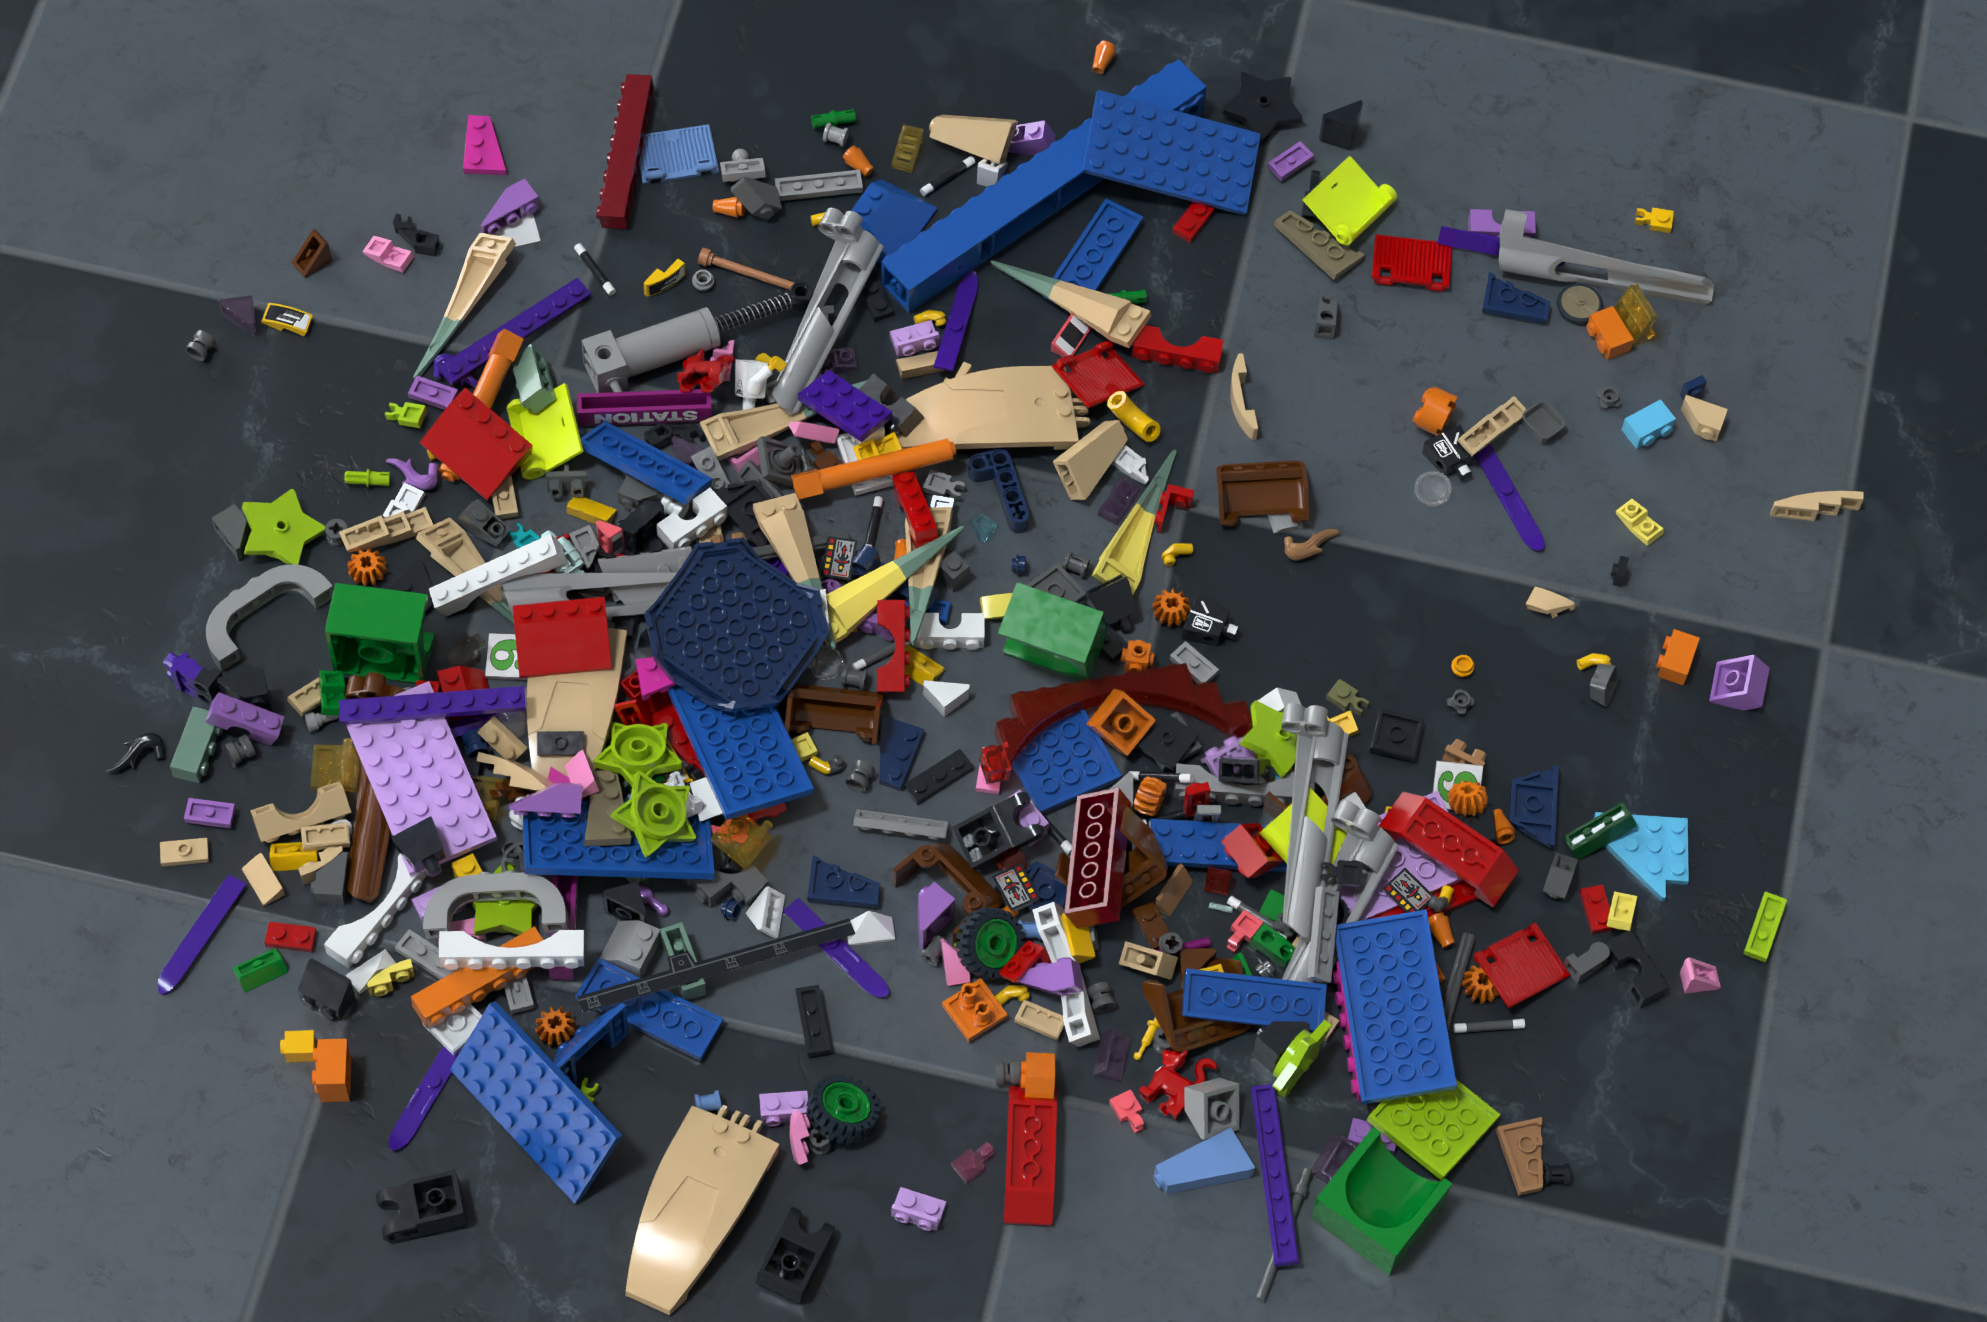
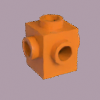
[1121,640,1154,676]

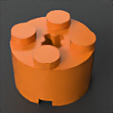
[1412,386,1459,436]

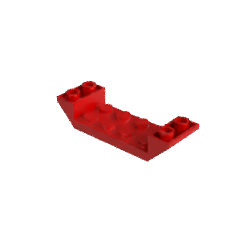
[620,670,706,777]
[1379,792,1519,907]
[1004,1086,1057,1226]

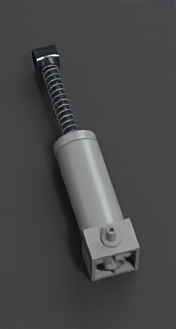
[581,281,812,393]

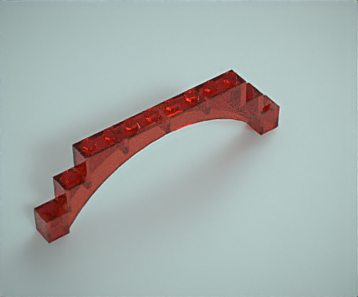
[979,663,1253,784]

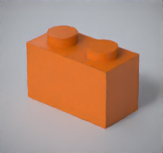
[1586,306,1634,360]
[1656,629,1700,685]
[1020,1052,1055,1099]

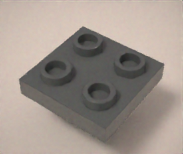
[757,436,802,487]

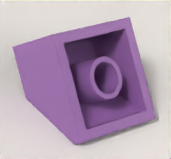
[1709,655,1770,710]
[917,882,955,950]

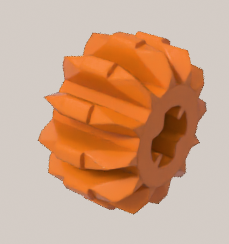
[348,548,387,587]
[1152,588,1191,628]
[1134,776,1167,817]
[1448,780,1488,817]
[1462,965,1499,1004]
[535,1006,576,1047]

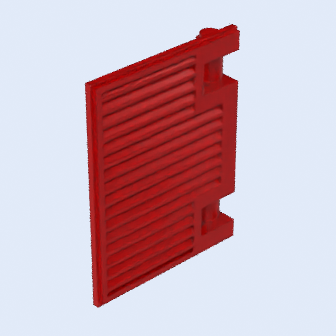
[1372,234,1452,292]
[1052,340,1145,408]
[1474,922,1570,1008]

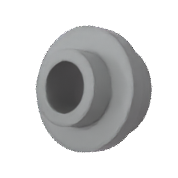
[692,270,714,291]

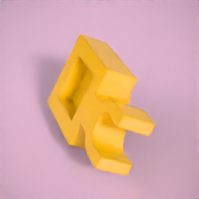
[1635,208,1674,233]

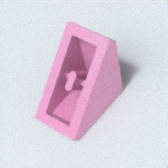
[1680,957,1721,994]

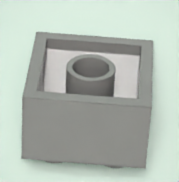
[600,920,661,978]
[1184,1078,1239,1140]

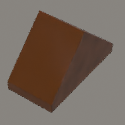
[291,229,332,277]
[1178,948,1217,989]

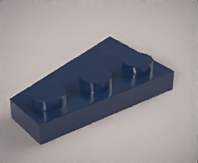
[1482,272,1550,324]
[879,715,925,791]
[807,855,880,908]

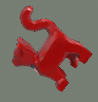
[678,349,735,393]
[1139,1050,1218,1120]

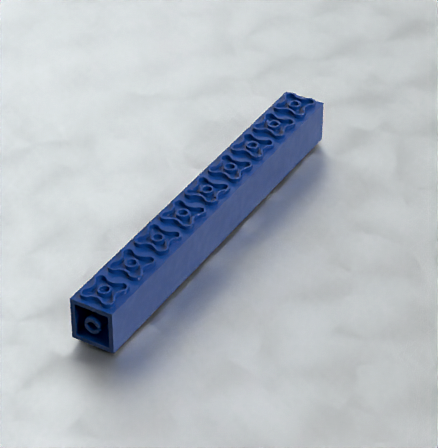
[881,59,1207,314]

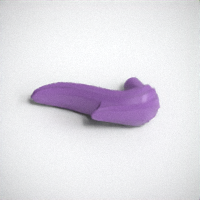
[385,458,438,490]

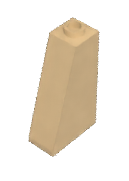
[929,115,1018,164]
[1053,420,1128,500]

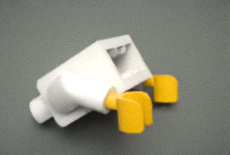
[735,353,786,410]

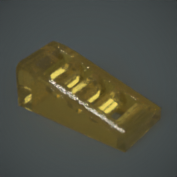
[891,125,923,172]

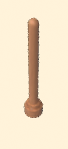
[698,247,794,290]

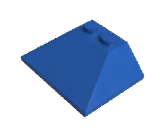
[851,179,938,265]
[554,1003,629,1084]

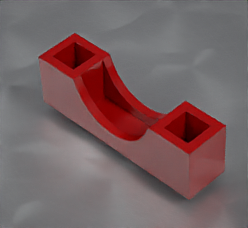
[1132,325,1224,373]
[892,471,938,549]
[877,600,910,693]

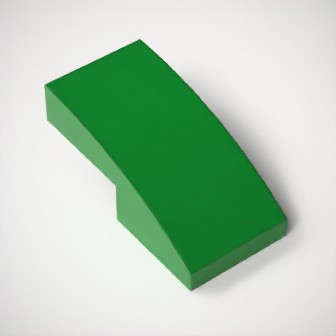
[319,670,345,716]

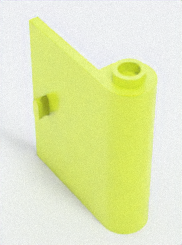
[1302,156,1397,245]
[506,383,584,480]
[1259,788,1347,875]

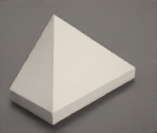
[746,886,785,939]
[847,911,895,946]
[346,949,396,994]

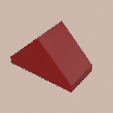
[614,699,653,726]

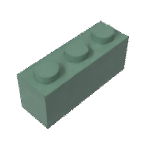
[512,345,556,414]
[170,707,223,783]
[660,922,706,1001]

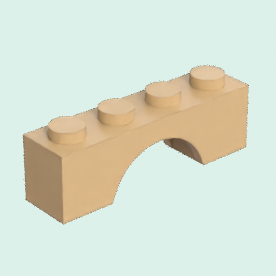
[250,781,351,843]

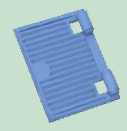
[639,124,719,185]

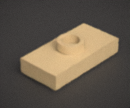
[287,677,321,717]
[301,822,350,852]
[160,838,209,867]
[1014,999,1065,1041]

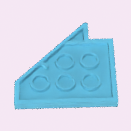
[1594,812,1689,901]

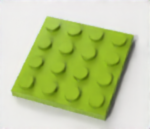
[1366,1079,1501,1181]

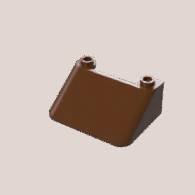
[1216,460,1309,526]
[1142,957,1251,1052]

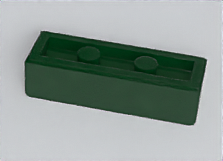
[1563,802,1637,860]

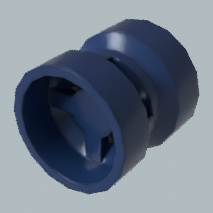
[462,729,490,759]

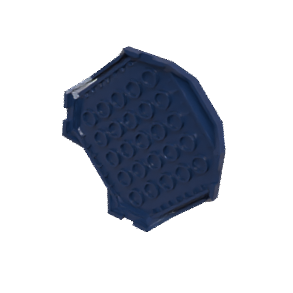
[644,537,829,712]

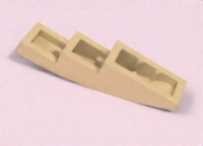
[1457,396,1527,456]
[1770,491,1864,521]
[339,507,433,552]
[477,752,553,791]

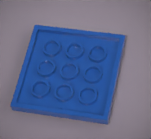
[998,702,1122,814]

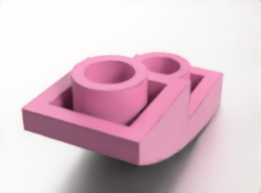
[790,1109,810,1165]

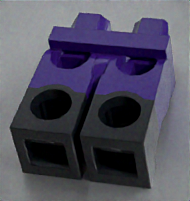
[163,652,223,706]

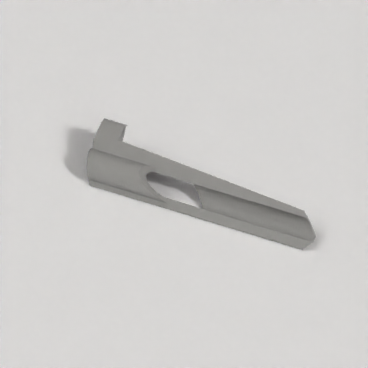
[771,208,884,415]
[1499,209,1714,305]
[501,572,677,619]
[1281,703,1349,943]
[1282,800,1399,984]

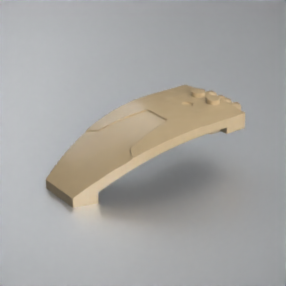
[888,366,1090,450]
[527,628,627,801]
[625,1105,779,1315]

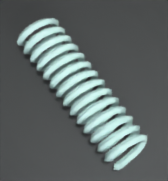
[1208,902,1233,913]

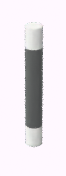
[852,634,911,670]
[1227,896,1289,940]
[1453,1019,1525,1033]

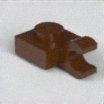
[809,440,843,470]
[489,778,532,802]

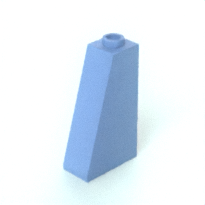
[1153,1128,1255,1194]

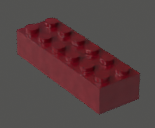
[1064,788,1131,928]

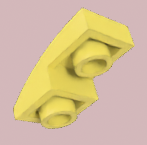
[1616,499,1664,546]
[980,593,1013,620]
[367,959,415,996]

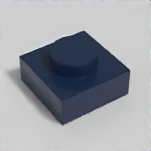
[1680,375,1707,400]

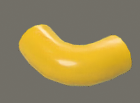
[1107,391,1160,442]

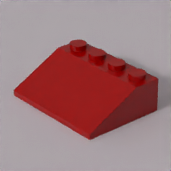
[420,388,533,501]
[513,597,612,678]

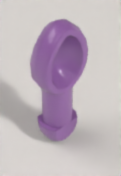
[638,884,669,916]

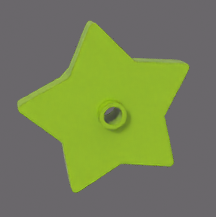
[242,489,325,565]
[1239,700,1297,778]
[594,722,682,787]
[610,771,696,858]
[470,863,539,936]
[1272,1020,1332,1099]

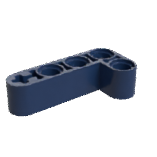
[968,449,1029,533]
[851,545,940,613]

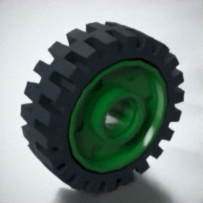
[956,907,1025,978]
[806,1074,880,1144]

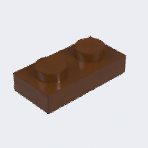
[1131,901,1173,950]

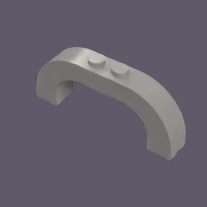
[206,564,334,672]
[423,871,569,939]

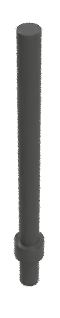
[1256,1168,1312,1302]

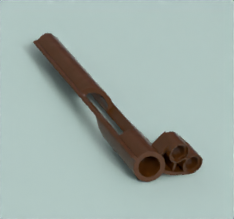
[345,672,406,903]

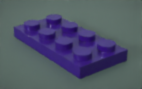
[798,370,893,442]

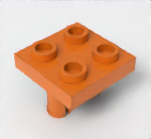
[942,978,1008,1042]

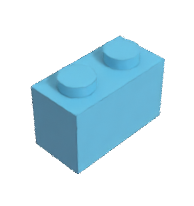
[1621,399,1676,449]

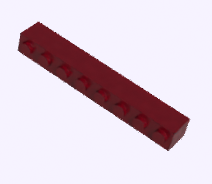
[596,74,654,229]

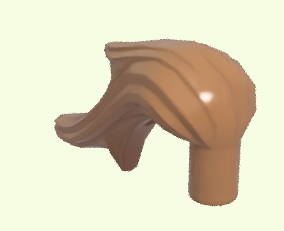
[1284,529,1340,561]

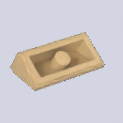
[896,351,944,380]
[242,853,285,906]

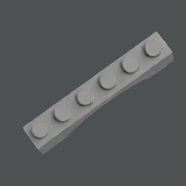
[1174,764,1315,807]

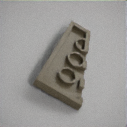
[1274,210,1365,280]
[584,770,631,846]

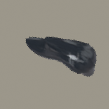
[106,733,164,772]

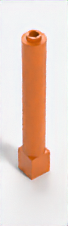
[439,329,524,482]
[791,438,956,500]

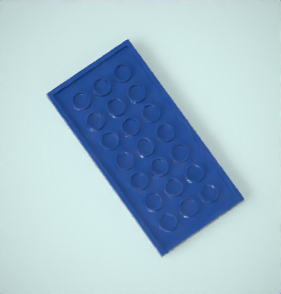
[1081,90,1261,215]
[667,684,814,820]
[522,801,715,880]
[1335,909,1457,1104]
[450,1001,623,1204]

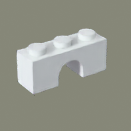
[657,488,727,549]
[916,613,984,650]

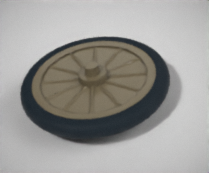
[1557,283,1603,323]

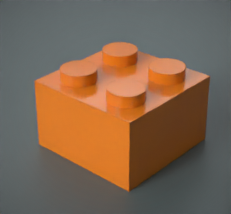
[1086,689,1156,756]
[312,1039,352,1102]

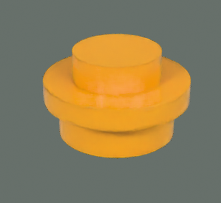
[1451,655,1474,677]

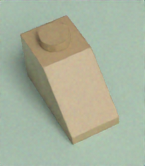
[1681,395,1728,441]
[1119,941,1178,980]

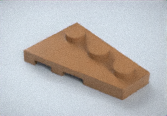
[1496,1117,1543,1196]

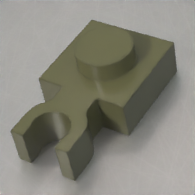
[1326,679,1369,717]

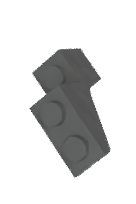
[681,865,769,908]

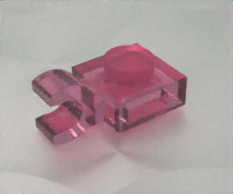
[951,1142,994,1183]

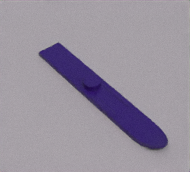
[1437,226,1565,266]
[934,270,978,371]
[1474,444,1545,551]
[158,874,247,996]
[783,898,889,998]
[388,1046,461,1151]

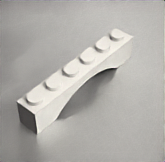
[429,534,567,617]
[324,854,430,969]
[1033,902,1100,1047]
[439,930,584,970]

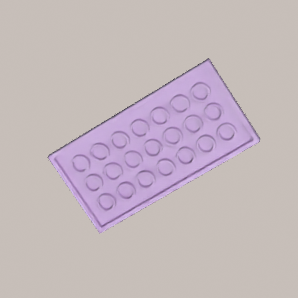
[346,681,498,877]

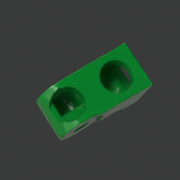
[1248,923,1295,967]

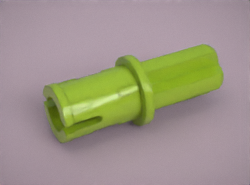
[345,469,390,487]

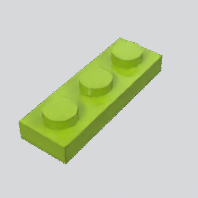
[1743,891,1787,962]

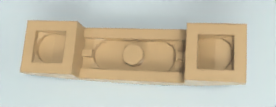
[1230,353,1258,440]

